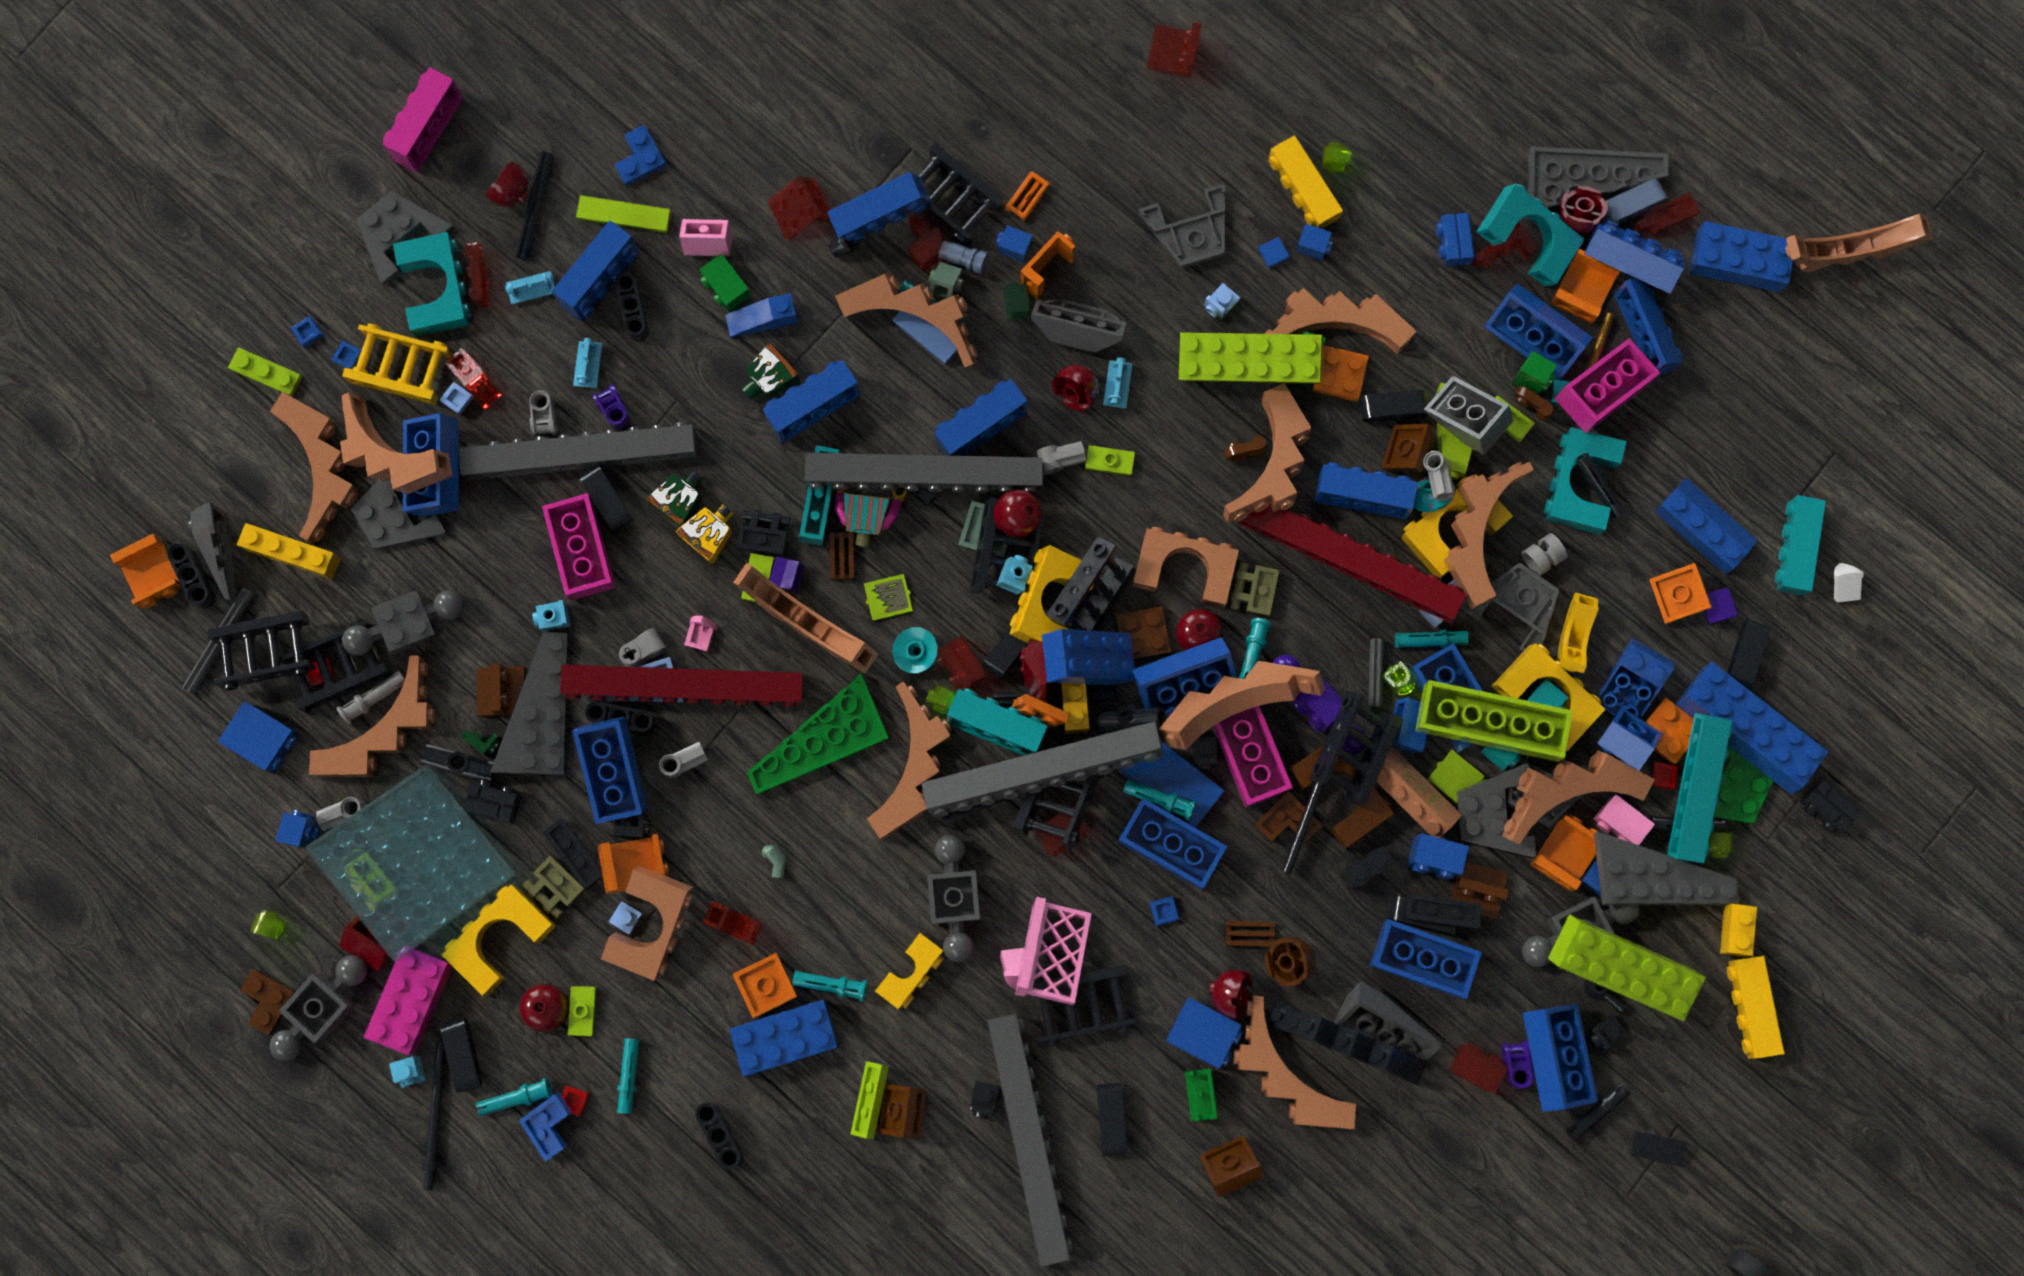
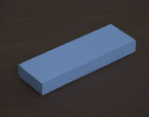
[892,311,957,365]

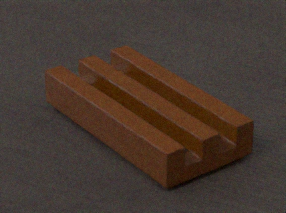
[830,532,855,580]
[1226,921,1275,947]

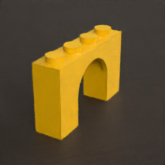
[1401,474,1513,579]
[1010,545,1093,643]
[1491,643,1605,751]
[442,885,556,996]

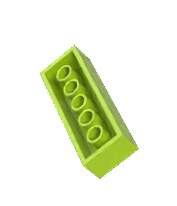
[1179,333,1324,384]
[1415,680,1573,762]
[1548,914,1706,1021]

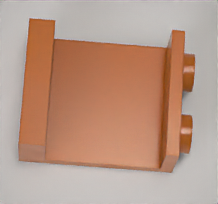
[1021,231,1075,300]
[1551,249,1620,324]
[110,534,182,609]
[1530,815,1597,892]
[598,834,669,895]

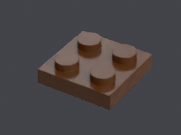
[1115,606,1171,660]

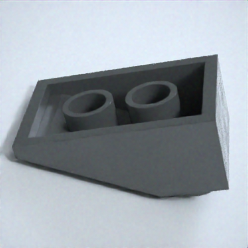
[1424,376,1513,455]

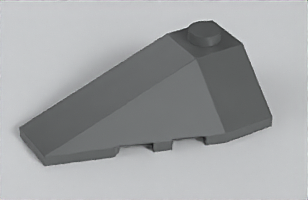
[188,502,237,604]
[1334,981,1441,1060]

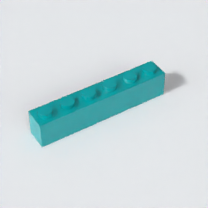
[1667,713,1733,863]

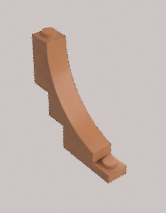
[1160,661,1326,750]

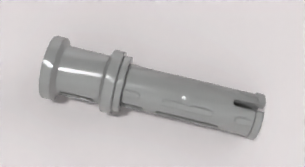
[336,670,405,725]

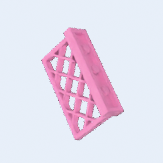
[1015,897,1091,1005]

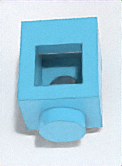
[996,555,1033,595]
[532,600,571,632]
[389,1057,426,1088]

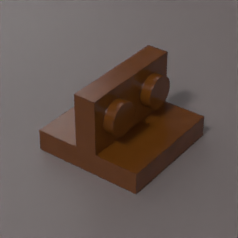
[1381,424,1436,481]
[476,663,526,717]
[1450,862,1508,920]
[876,1084,927,1139]
[1199,1135,1263,1198]

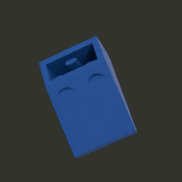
[1597,638,1674,719]

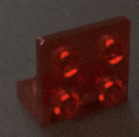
[1147,22,1202,77]
[768,176,830,240]

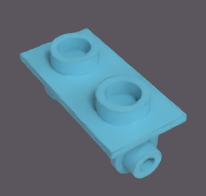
[505,271,555,304]
[573,338,602,388]
[1103,358,1132,408]

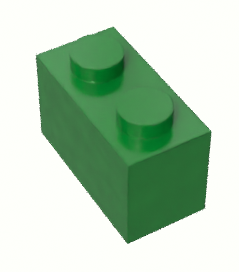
[699,254,751,312]
[1512,351,1557,395]

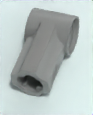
[1037,441,1086,475]
[1423,451,1455,501]
[659,742,708,779]
[316,797,368,831]

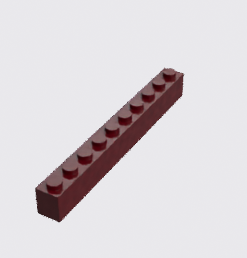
[1238,505,1466,624]
[560,664,803,706]

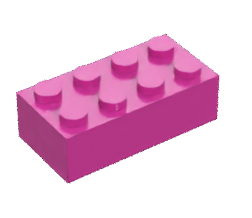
[382,67,464,173]
[1555,338,1660,433]
[542,493,616,601]
[1213,706,1293,808]
[363,945,453,1055]

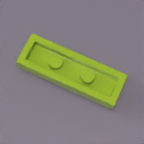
[228,347,302,397]
[851,1061,889,1140]

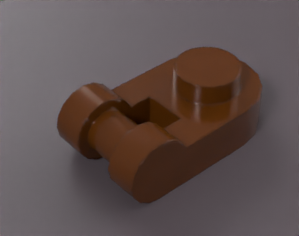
[1514,386,1553,421]
[1224,435,1266,462]

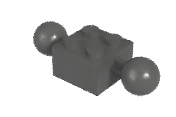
[342,590,464,656]
[927,834,981,962]
[1522,897,1640,967]
[269,955,368,1061]

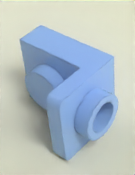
[1204,283,1240,320]

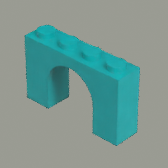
[1477,184,1584,287]
[393,232,471,337]
[1544,427,1626,535]

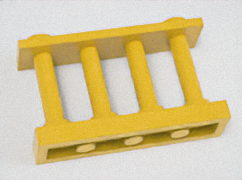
[342,324,453,406]

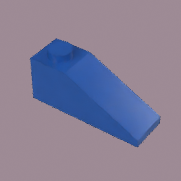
[726,293,798,338]

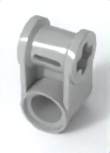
[529,390,558,437]
[619,628,667,667]

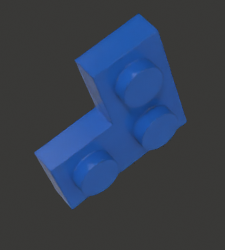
[614,125,666,187]
[519,1092,572,1162]

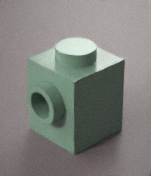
[928,262,963,300]

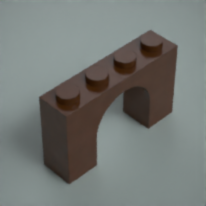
[1287,745,1394,849]

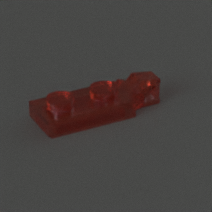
[1634,192,1700,234]
[465,242,489,308]

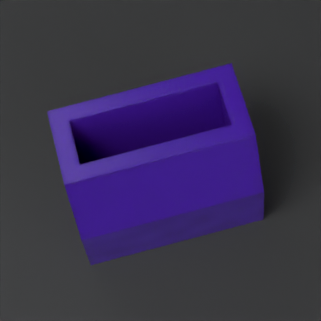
[770,557,805,593]
[1704,588,1738,625]

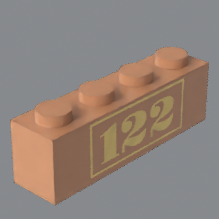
[1376,747,1462,838]

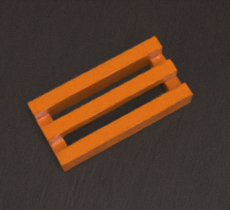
[1005,171,1050,222]

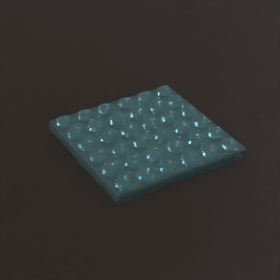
[305,765,515,963]

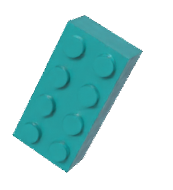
[947,689,1047,756]

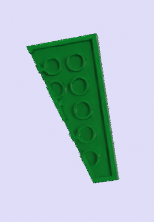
[747,674,889,795]

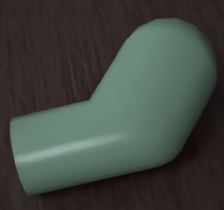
[762,844,786,879]

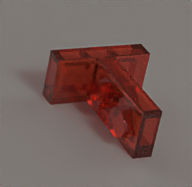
[1472,222,1537,269]
[445,348,503,409]

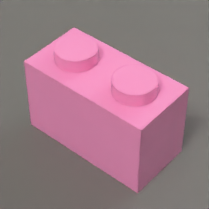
[679,219,733,256]
[1593,794,1655,845]

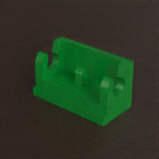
[1185,1069,1217,1121]

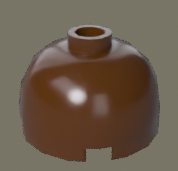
[1265,937,1315,987]

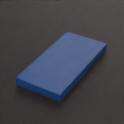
[1119,741,1224,828]

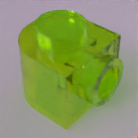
[1322,142,1351,172]
[1382,661,1415,695]
[926,685,956,715]
[1708,833,1733,858]
[250,910,285,939]

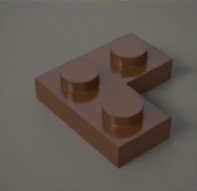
[1254,791,1323,843]
[239,969,295,1035]

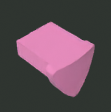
[684,616,718,653]
[1000,948,1024,990]

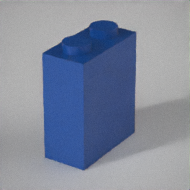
[217,701,299,774]
[1165,998,1242,1069]

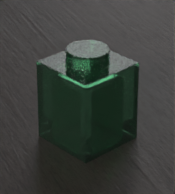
[1003,282,1030,321]

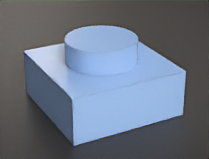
[440,382,474,415]
[609,901,643,935]

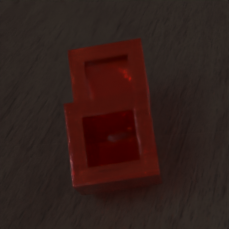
[908,214,942,272]
[702,901,764,946]

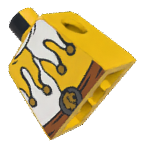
[676,505,733,564]

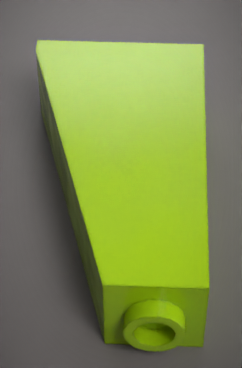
[1436,383,1472,480]

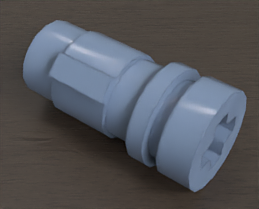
[938,240,989,275]

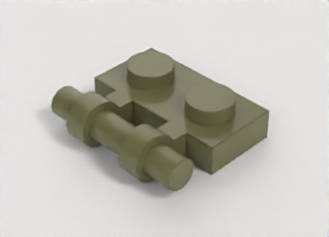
[1230,563,1279,617]
[522,856,585,919]

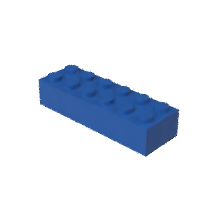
[1676,661,1828,795]

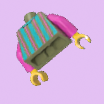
[835,487,906,547]

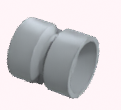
[1522,533,1568,576]

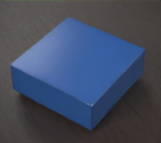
[1258,237,1289,269]
[291,316,324,349]
[331,341,362,369]
[1149,896,1179,926]

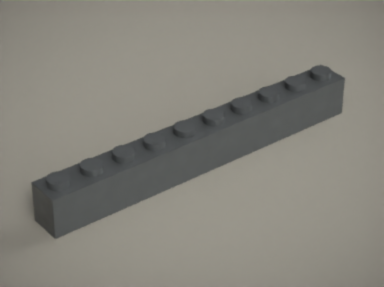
[459,422,698,481]
[805,453,1042,494]
[922,721,1165,818]
[987,1014,1073,1267]

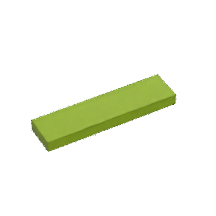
[576,195,671,233]

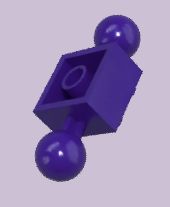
[1273,655,1366,756]

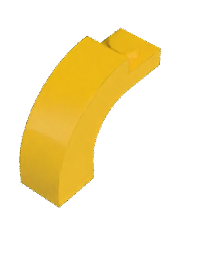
[1557,592,1598,673]

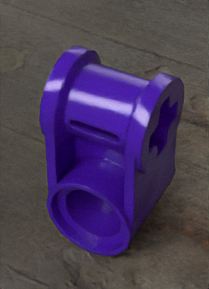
[592,384,631,431]
[1501,1040,1533,1089]

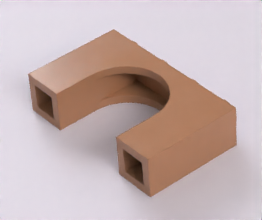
[1133,527,1239,609]
[601,866,694,981]

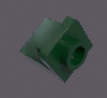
[461,730,502,757]

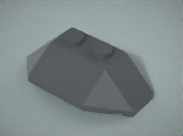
[1031,299,1126,352]

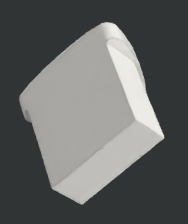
[1834,563,1864,602]

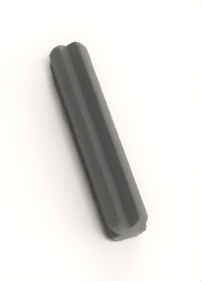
[1368,638,1384,708]

